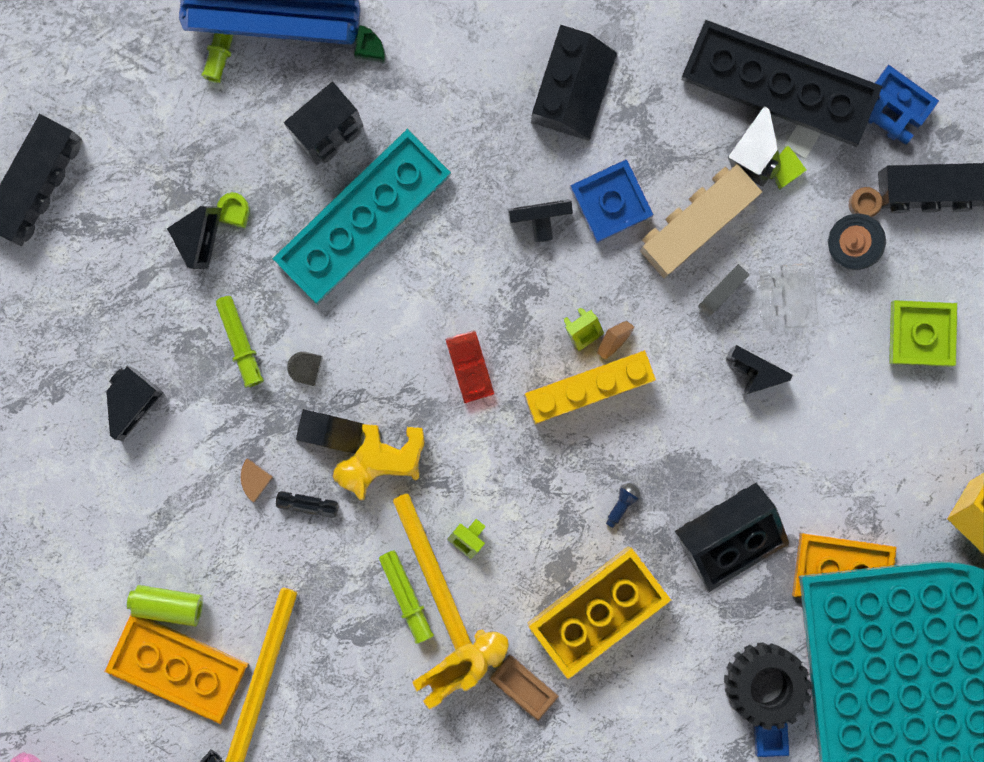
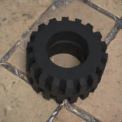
[724,642,812,730]

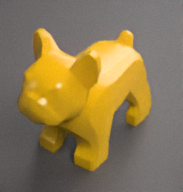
[333,424,424,500]
[412,629,509,709]

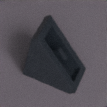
[167,206,222,269]
[295,409,364,454]

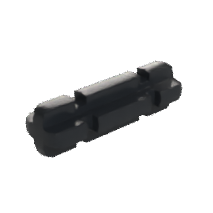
[275,491,338,518]

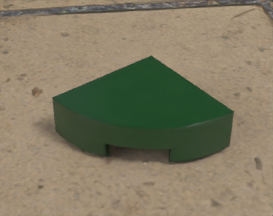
[354,25,386,63]

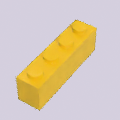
[524,350,656,425]

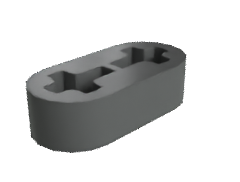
[697,264,750,317]

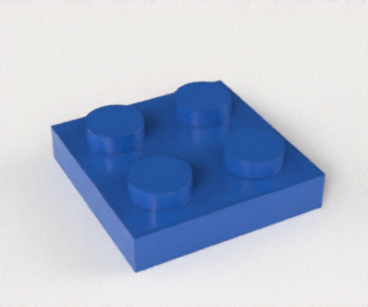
[570,159,654,243]

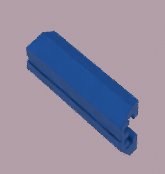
[179,0,360,45]

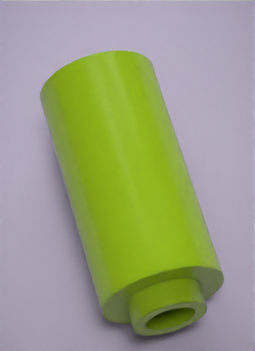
[127,585,203,627]

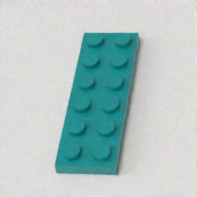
[272,128,452,305]

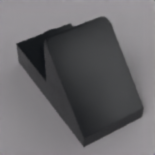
[726,345,793,395]

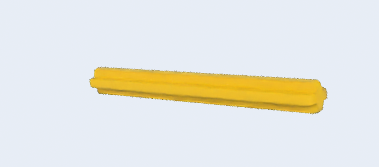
[393,494,472,650]
[225,587,297,762]

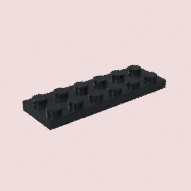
[681,19,883,147]

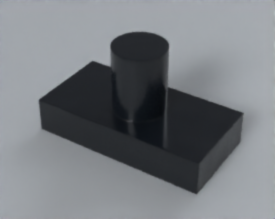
[507,199,573,242]

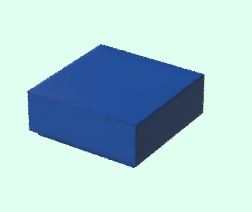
[754,722,789,757]

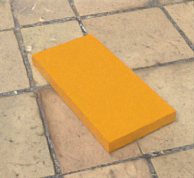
[104,615,249,724]

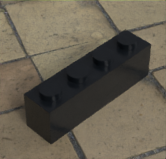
[0,113,82,247]
[878,163,984,213]

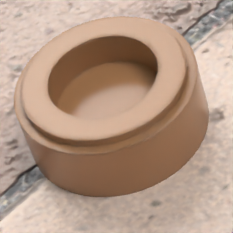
[848,187,882,217]

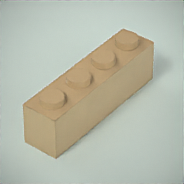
[640,164,762,279]

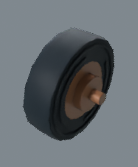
[828,213,886,270]

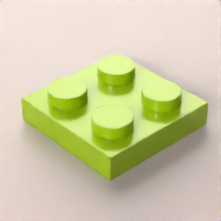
[889,300,957,367]

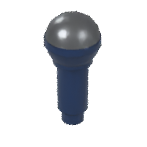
[606,483,640,528]

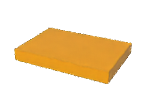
[792,533,897,598]

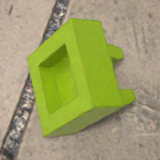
[564,308,605,351]
[447,519,486,559]

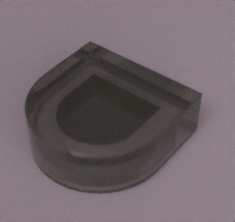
[287,352,323,387]

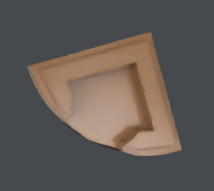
[597,321,635,359]
[240,458,274,503]

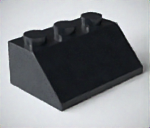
[531,24,617,141]
[675,482,790,592]

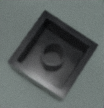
[283,81,363,166]

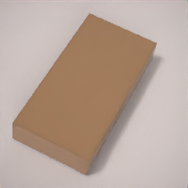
[489,654,559,721]

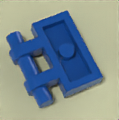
[868,64,939,145]

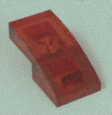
[445,330,495,404]

